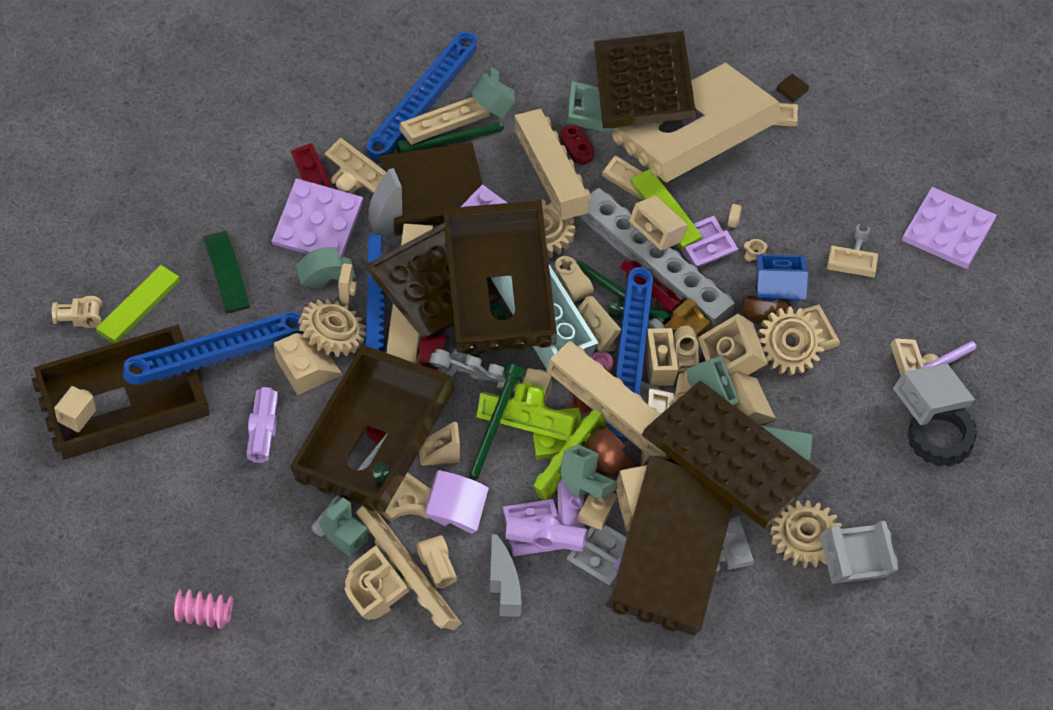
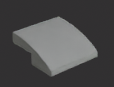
[567,524,627,586]

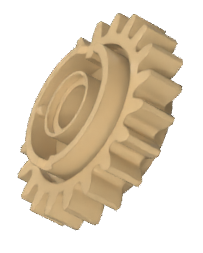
[532,199,575,258]
[298,299,366,357]
[757,307,825,375]
[770,500,842,568]

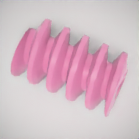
[174,588,233,629]

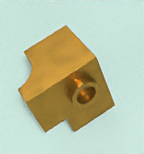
[664,298,711,344]

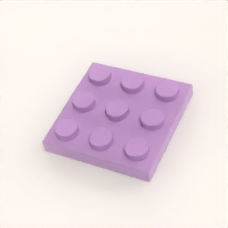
[272,179,364,257]
[902,187,997,269]

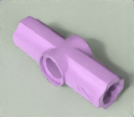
[247,387,278,463]
[506,516,587,552]

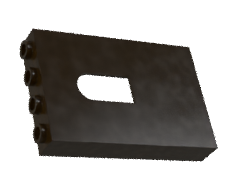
[443,200,557,354]
[31,324,210,460]
[290,344,455,513]

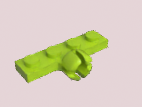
[477,382,577,441]

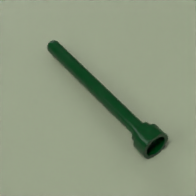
[396,122,504,153]
[576,261,672,326]
[469,363,526,480]

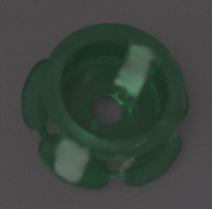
[609,296,624,321]
[373,460,390,484]

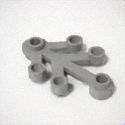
[429,349,520,393]

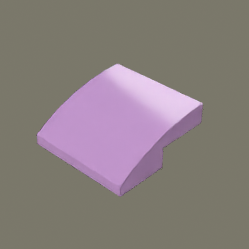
[676,216,738,268]
[424,470,489,534]
[503,499,563,556]

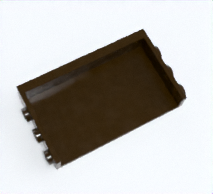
[605,456,733,635]

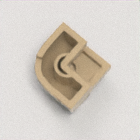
[344,546,410,620]

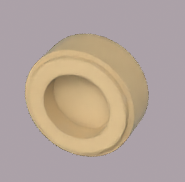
[728,204,742,228]

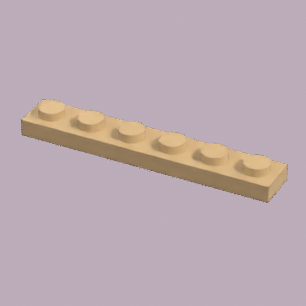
[356,506,462,630]

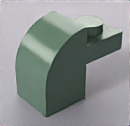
[471,67,515,119]
[296,247,356,289]
[561,445,617,498]
[319,498,368,558]

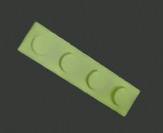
[533,409,607,500]

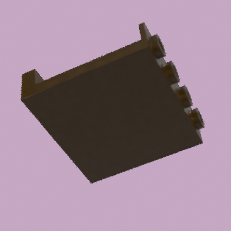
[380,142,483,236]

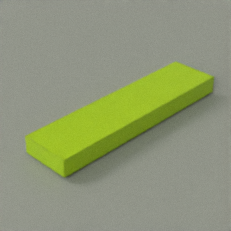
[630,169,703,251]
[96,265,180,344]

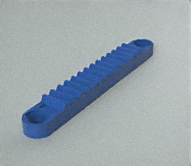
[367,32,477,161]
[366,234,385,352]
[609,267,653,442]
[122,311,303,385]

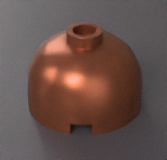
[585,426,634,477]

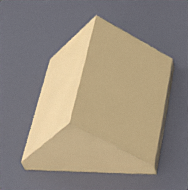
[730,371,776,425]

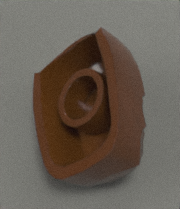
[742,295,794,324]

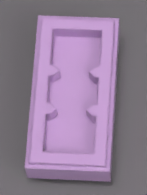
[557,480,585,528]

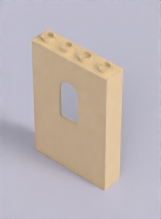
[612,63,782,183]

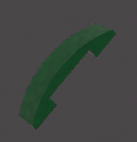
[203,231,250,313]

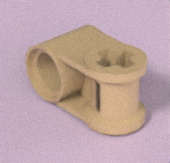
[554,256,594,303]
[674,326,699,374]

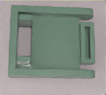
[566,81,614,133]

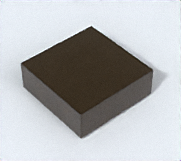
[776,74,809,103]

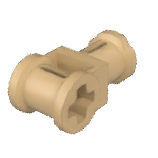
[52,296,102,328]

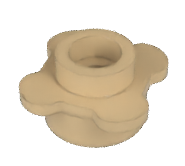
[744,239,767,262]

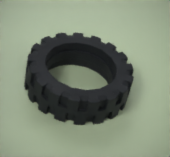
[908,408,977,467]

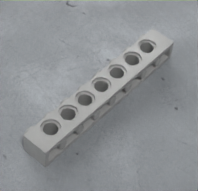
[578,188,735,330]

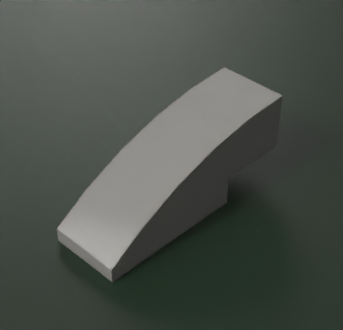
[368,168,402,236]
[490,534,521,617]

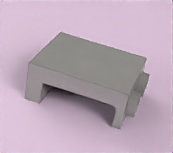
[893,363,975,425]
[819,521,898,584]

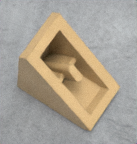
[419,422,460,466]

